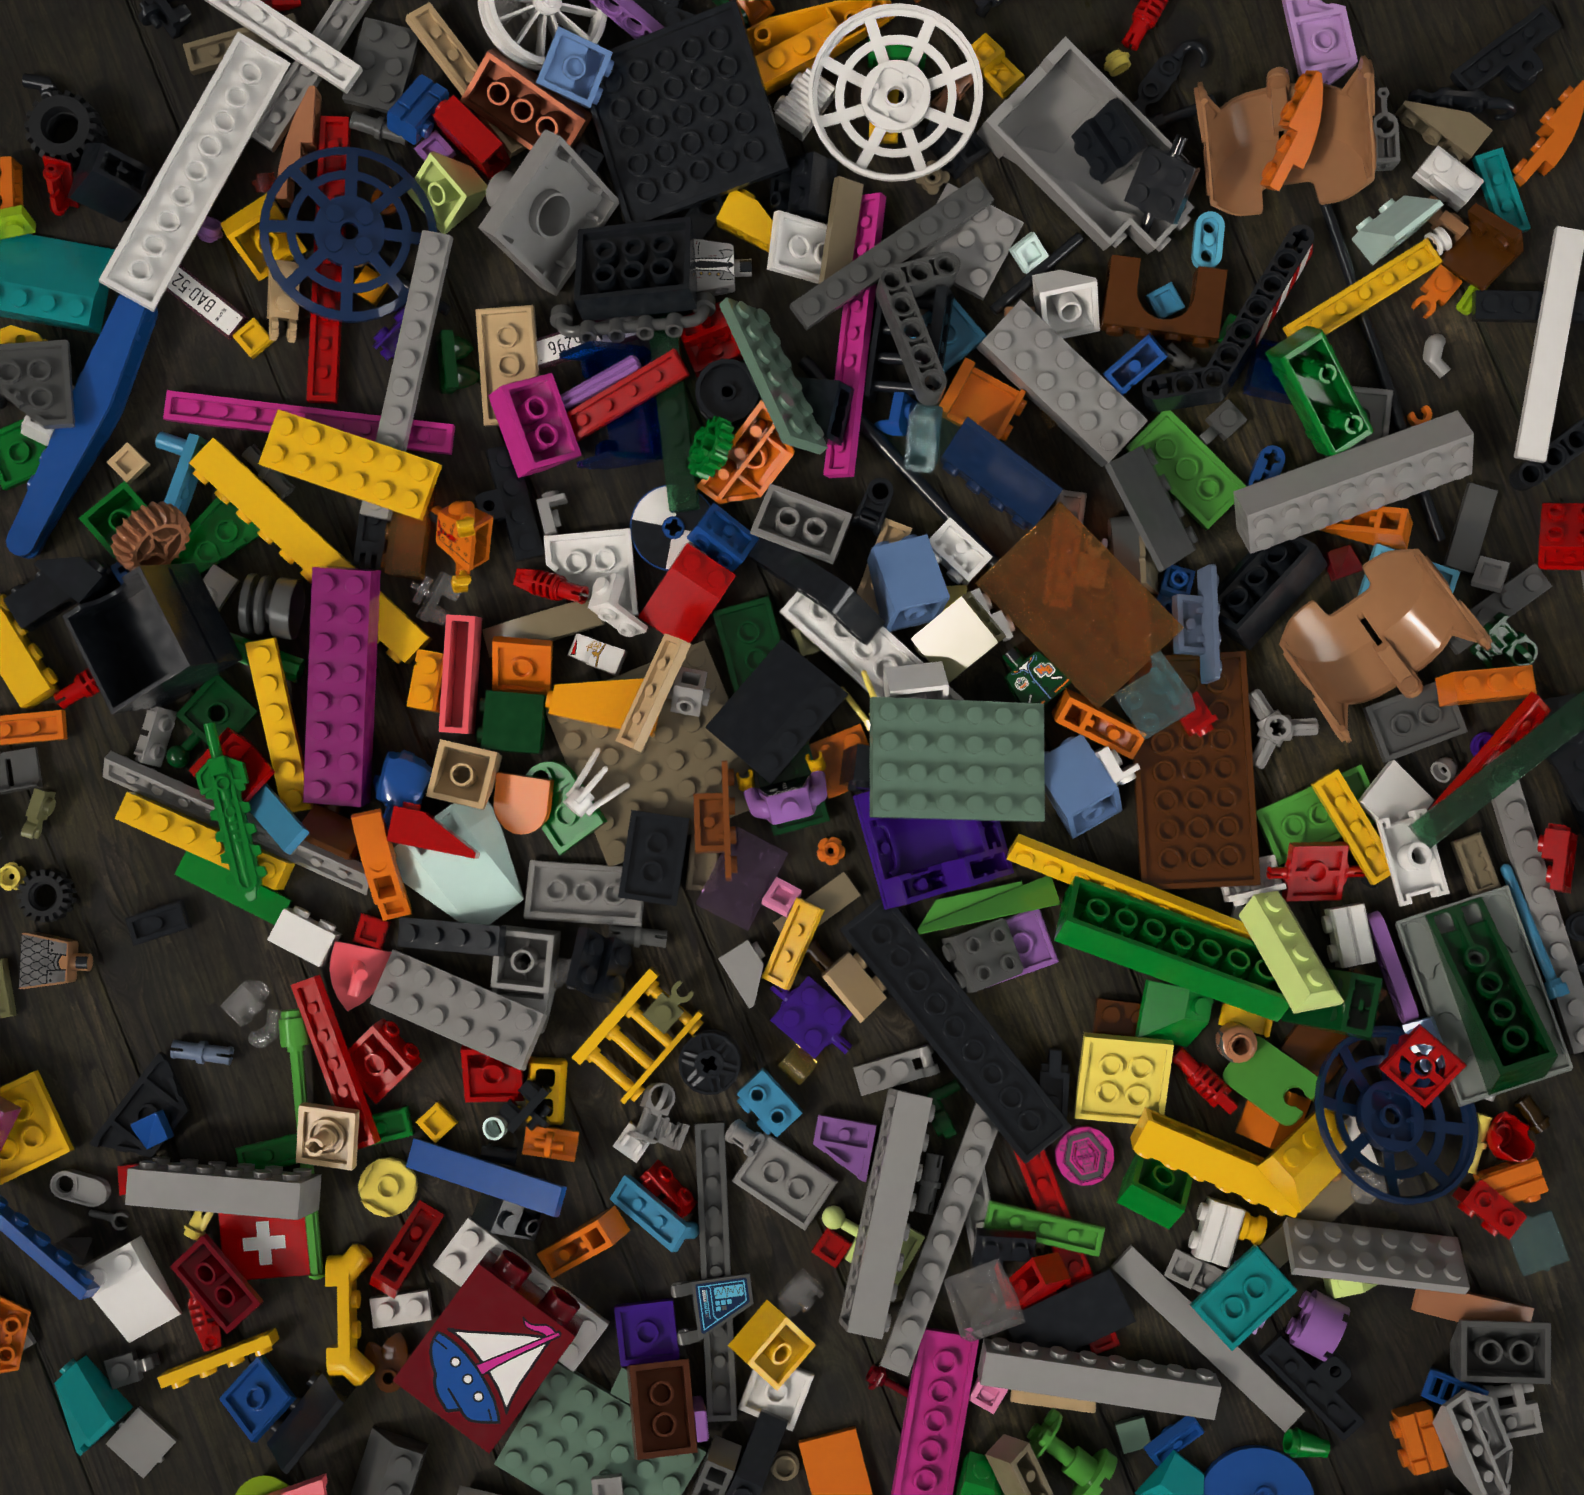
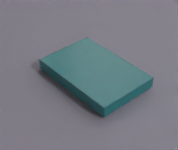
[1189,1244,1298,1351]

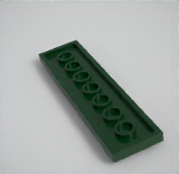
[713,596,830,836]

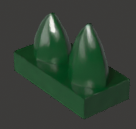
[435,330,480,394]

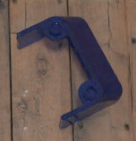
[559,340,669,469]

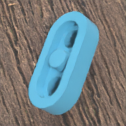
[1191,211,1225,268]

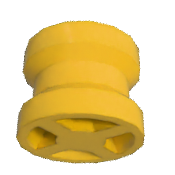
[1238,1211,1267,1246]

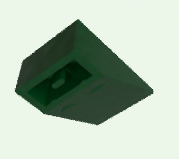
[1282,968,1383,1041]

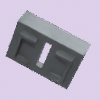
[0,747,43,794]

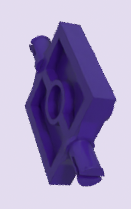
[769,976,853,1059]

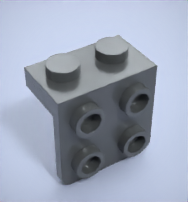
[941,918,1023,993]

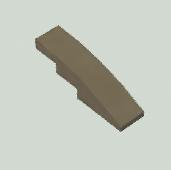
[482,597,605,658]

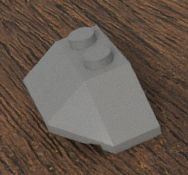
[1432,1389,1513,1495]

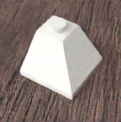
[1032,270,1100,339]

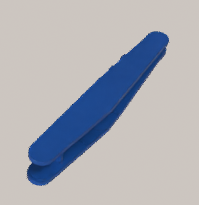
[6,294,158,559]

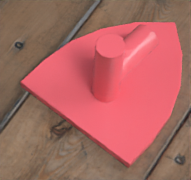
[329,941,391,1012]

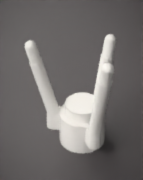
[564,748,630,818]

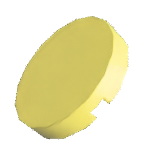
[358,1157,418,1217]

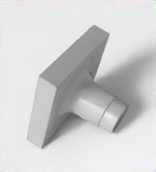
[478,129,619,296]

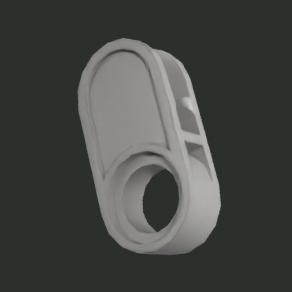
[50,1169,111,1207]

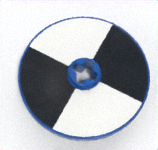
[630,484,710,571]

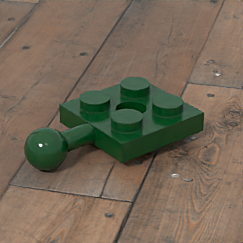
[166,674,260,768]

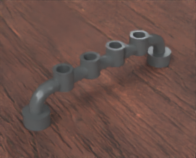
[550,292,716,345]

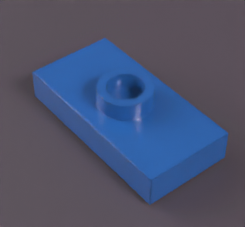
[1143,1416,1205,1466]

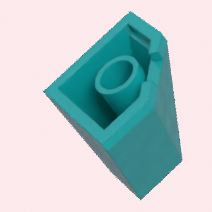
[54,1356,133,1456]

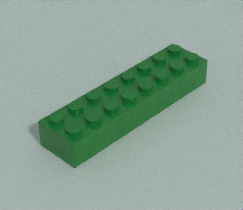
[1054,876,1290,1022]

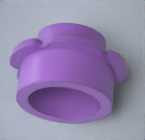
[197,216,223,243]

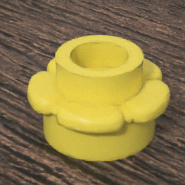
[1104,50,1131,77]
[0,862,27,891]

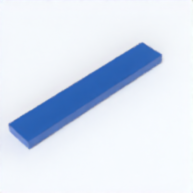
[406,1138,567,1217]

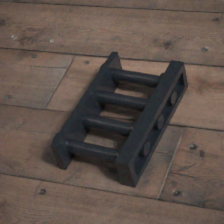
[864,284,954,408]

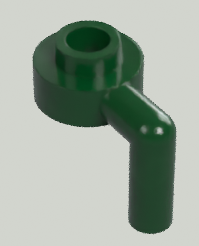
[927,1079,961,1139]

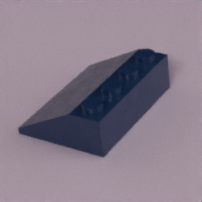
[940,417,1063,531]

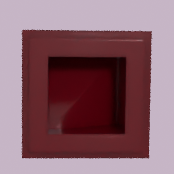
[1322,545,1363,582]

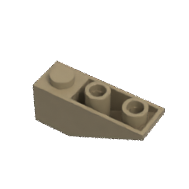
[1395,100,1493,165]

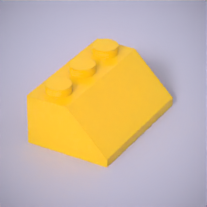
[1257,1109,1349,1213]

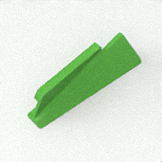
[917,876,1060,934]

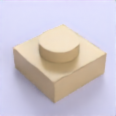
[107,442,151,484]

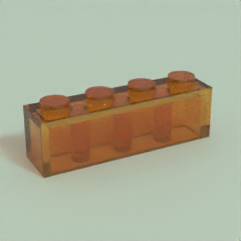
[381,479,438,581]

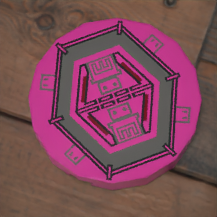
[1055,1126,1114,1186]

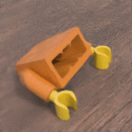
[428,501,493,593]

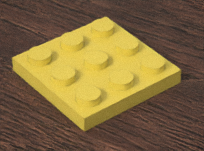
[1074,1032,1174,1124]

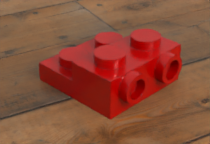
[1537,823,1578,894]
[348,1018,422,1104]
[461,1045,525,1103]

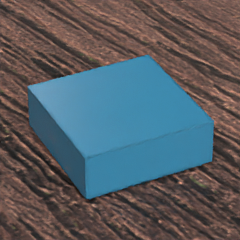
[1145,282,1185,319]

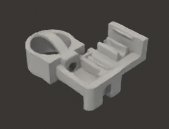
[629,1082,690,1151]

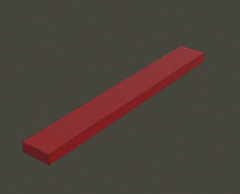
[1013,1149,1121,1355]

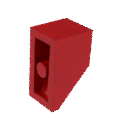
[1000,1252,1071,1312]

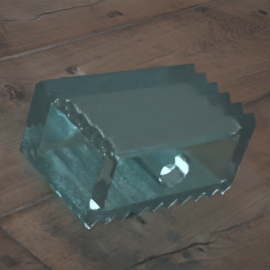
[903,403,943,473]

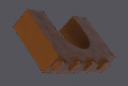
[1100,254,1228,348]

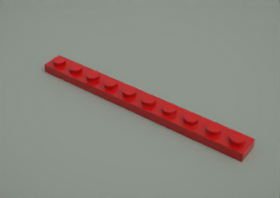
[306,116,351,404]

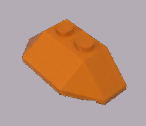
[696,399,795,504]

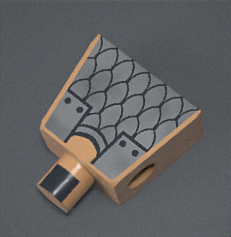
[19,932,93,989]

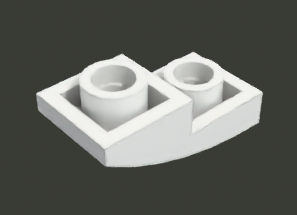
[970,588,1015,642]

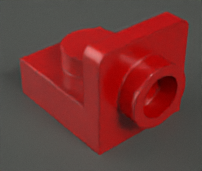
[1171,691,1218,737]

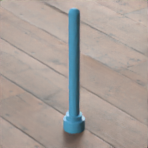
[1500,864,1570,1000]

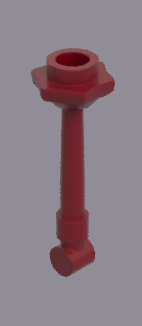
[865,1364,909,1398]

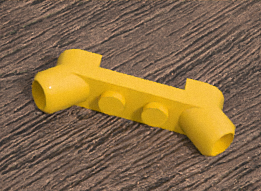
[325,1244,375,1386]

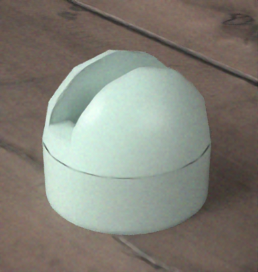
[482,1115,508,1140]

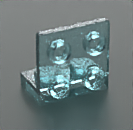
[1114,651,1196,739]

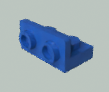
[687,503,759,572]

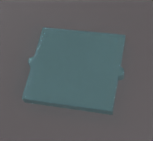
[1509,1210,1570,1277]

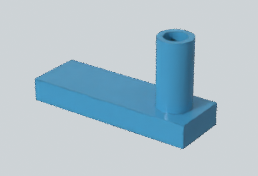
[155,431,209,516]
[610,1175,699,1252]

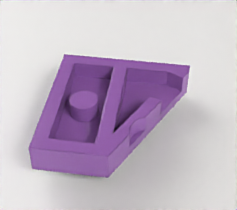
[813,1114,876,1182]

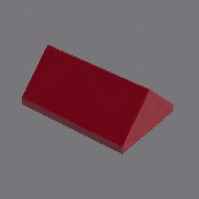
[170,1233,264,1334]

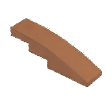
[275,86,322,208]
[1411,1289,1534,1322]

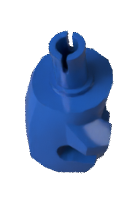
[373,750,433,831]

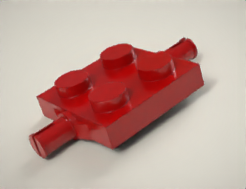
[1266,841,1365,901]

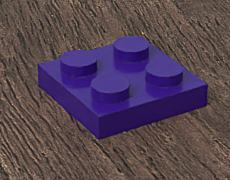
[614,1298,680,1367]

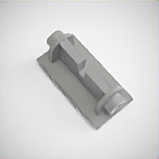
[134,706,178,767]

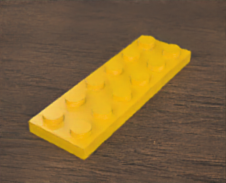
[258,409,442,521]

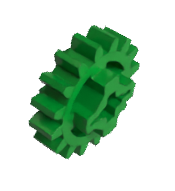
[687,416,735,480]

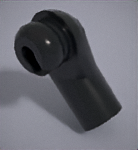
[22,73,59,100]

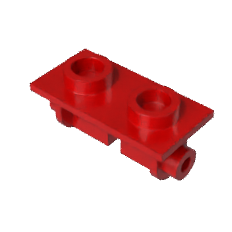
[42,155,79,216]
[639,1159,698,1218]

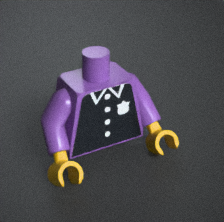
[736,751,827,825]

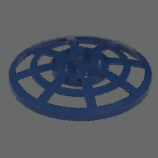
[259,147,437,323]
[1315,1025,1478,1205]

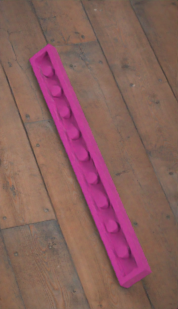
[823,192,886,478]
[163,390,455,455]

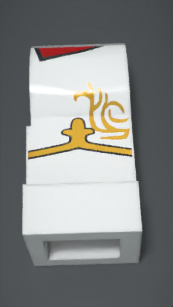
[568,633,627,676]

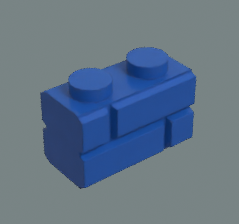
[387,74,449,145]
[1103,333,1168,396]

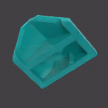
[1135,1450,1204,1495]

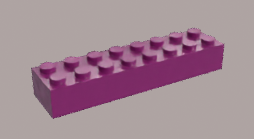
[303,566,381,807]

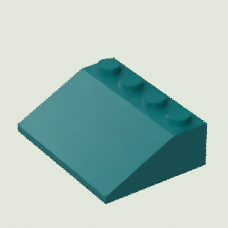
[0,234,115,334]

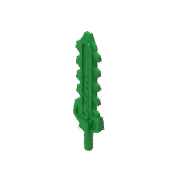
[195,722,268,902]

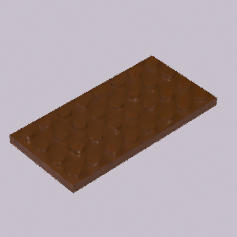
[1127,651,1261,890]

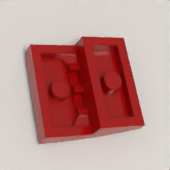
[680,301,744,378]

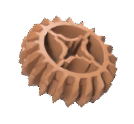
[110,501,192,572]

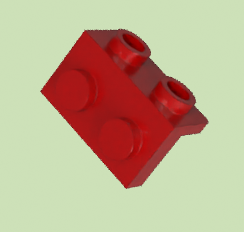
[1452,1179,1527,1240]

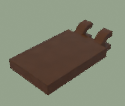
[1279,967,1388,1084]

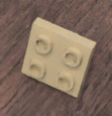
[296,1102,360,1171]

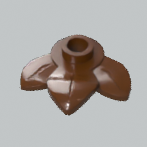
[364,1332,411,1393]

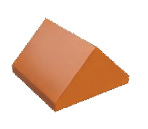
[1235,1090,1311,1149]

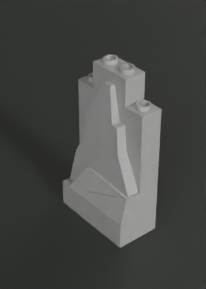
[977,36,1194,255]

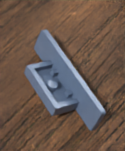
[1172,564,1222,684]

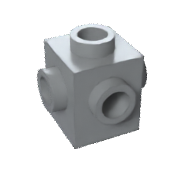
[667,667,711,717]

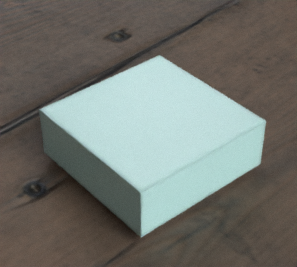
[1008,232,1049,274]

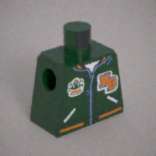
[1002,646,1073,705]

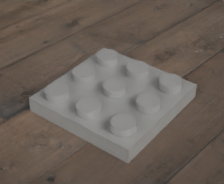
[909,183,1024,300]

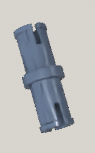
[170,1039,234,1066]

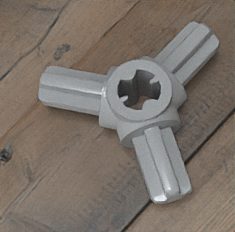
[1249,689,1319,769]

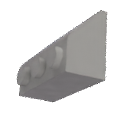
[750,483,852,564]

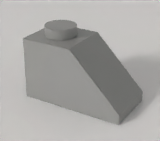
[718,939,766,1009]

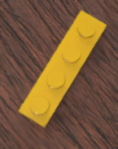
[1310,769,1390,885]
[157,1328,280,1389]

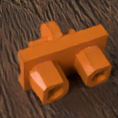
[522,1125,580,1162]

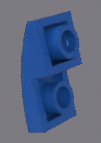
[1149,565,1196,630]

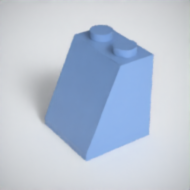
[867,534,950,632]
[1044,734,1123,839]

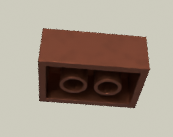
[627,1359,698,1460]

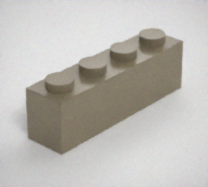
[985,1434,1054,1495]

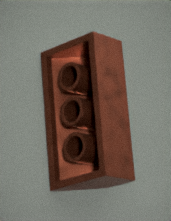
[460,47,592,150]

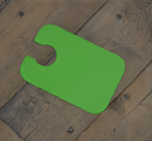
[1223,1036,1318,1126]

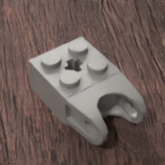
[490,925,561,1034]

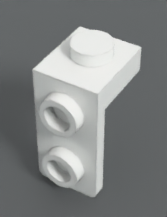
[588,573,648,637]

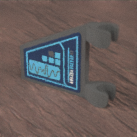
[671,1273,754,1345]

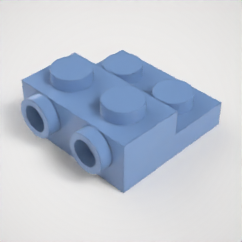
[536,26,615,109]

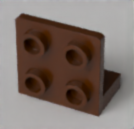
[1441,203,1524,291]

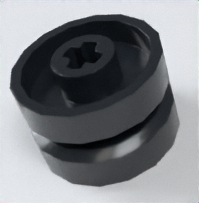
[695,359,759,429]

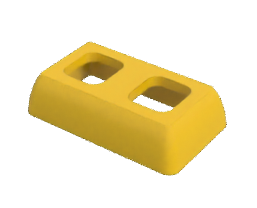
[525,1057,568,1125]

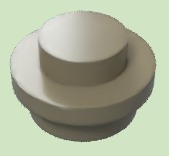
[770,1450,800,1481]

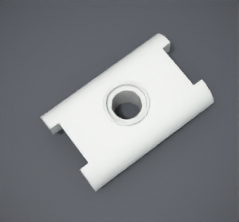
[1375,807,1450,907]

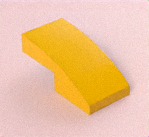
[971,33,1025,99]

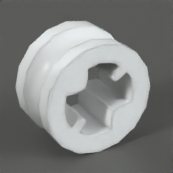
[1424,226,1452,256]

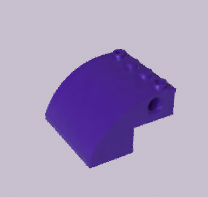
[853,791,1014,910]

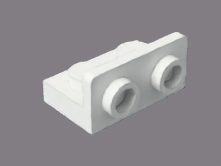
[929,517,992,585]
[1094,746,1141,786]

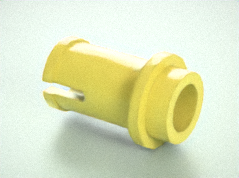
[183,1211,214,1241]

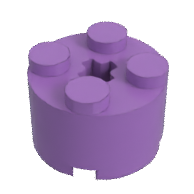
[1285,1290,1350,1362]

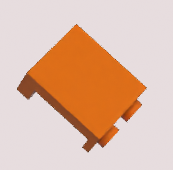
[936,357,1028,442]

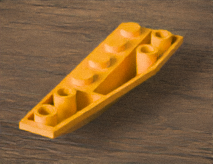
[747,0,896,96]

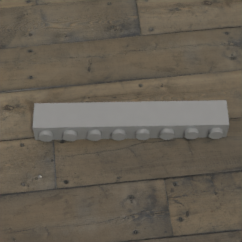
[977,1337,1222,1420]

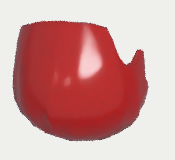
[1486,1111,1535,1162]

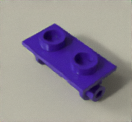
[372,306,405,361]

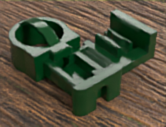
[1469,612,1538,669]

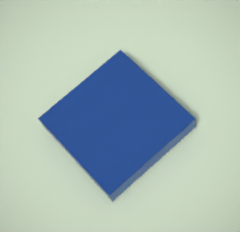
[219,1355,297,1442]

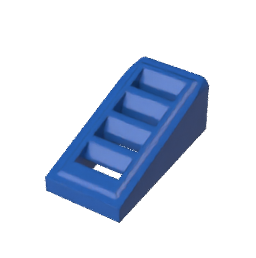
[1420,1366,1490,1405]

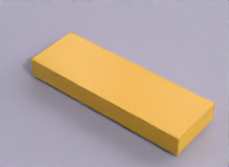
[761,897,825,990]

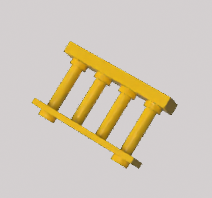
[571,967,704,1104]

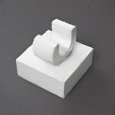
[613,1121,654,1163]

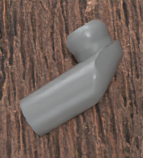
[1423,334,1451,379]

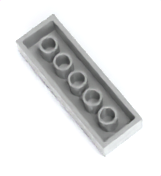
[976,299,1148,467]
[125,1156,322,1220]

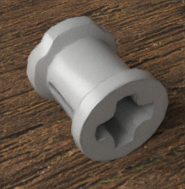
[725,1119,764,1157]

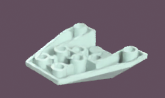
[394,801,524,925]

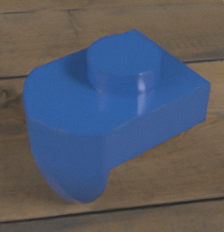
[874,392,917,436]

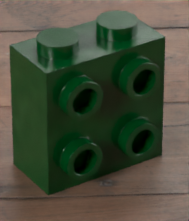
[477,690,547,755]

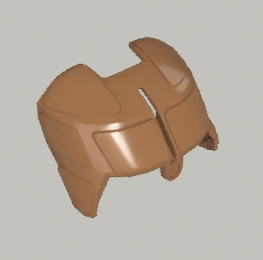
[1194,55,1376,216]
[1279,549,1492,743]

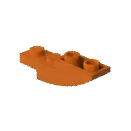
[1260,70,1323,191]
[1511,80,1584,189]
[351,808,412,921]

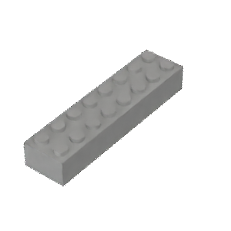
[1233,410,1474,554]
[839,1088,935,1339]

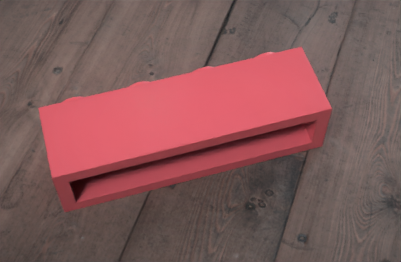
[439,614,483,734]

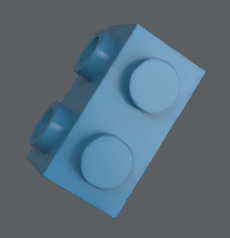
[737,1067,803,1137]

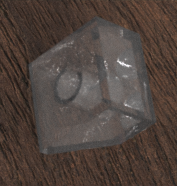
[943,1259,1025,1342]

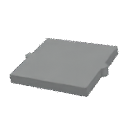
[106,1406,177,1479]

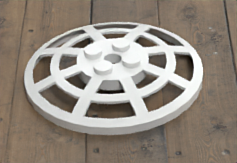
[808,3,983,182]

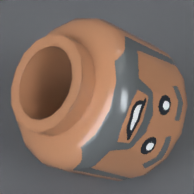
[1215,1022,1258,1063]

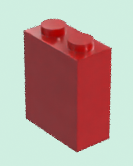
[433,95,511,181]

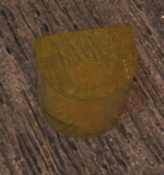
[777,1044,818,1085]

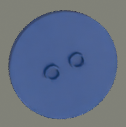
[1204,1445,1314,1495]

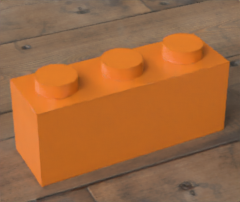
[1435,665,1537,707]

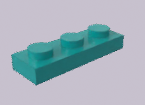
[1472,147,1531,233]

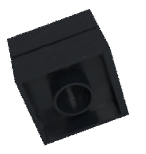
[63,563,243,714]

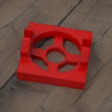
[1378,1023,1467,1108]

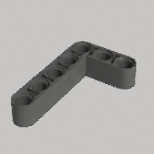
[876,252,960,406]

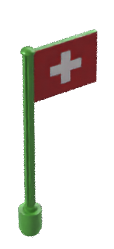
[218,1008,325,1280]

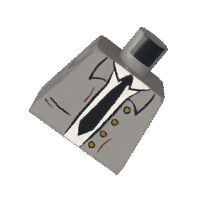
[694,239,752,296]

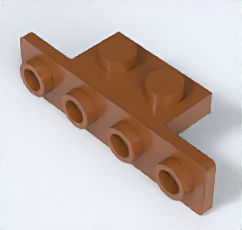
[693,760,737,881]

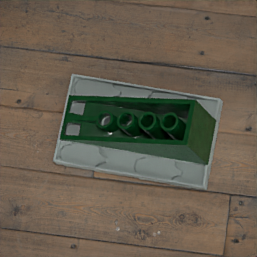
[1395,885,1573,1107]

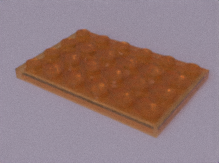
[975,501,1184,709]

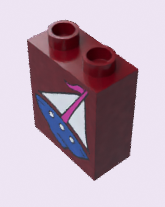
[392,1250,583,1454]

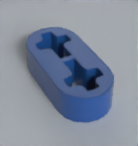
[1246,445,1285,486]

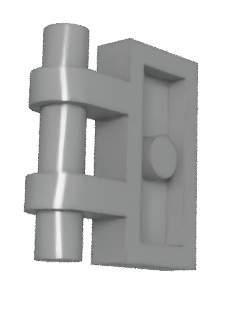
[1482,1383,1544,1439]

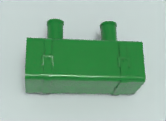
[1265,326,1374,457]

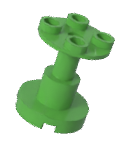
[1027,1408,1118,1495]

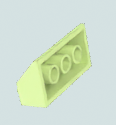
[1239,891,1344,1014]

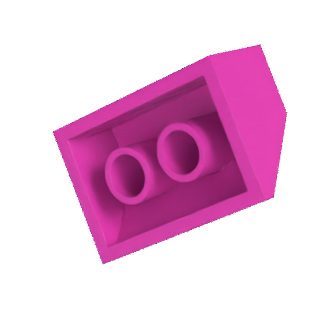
[488,373,582,478]

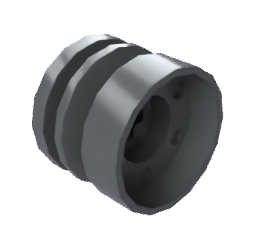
[238,573,305,640]

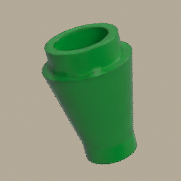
[1283,1427,1330,1458]

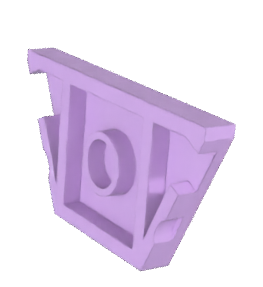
[1282,0,1358,85]

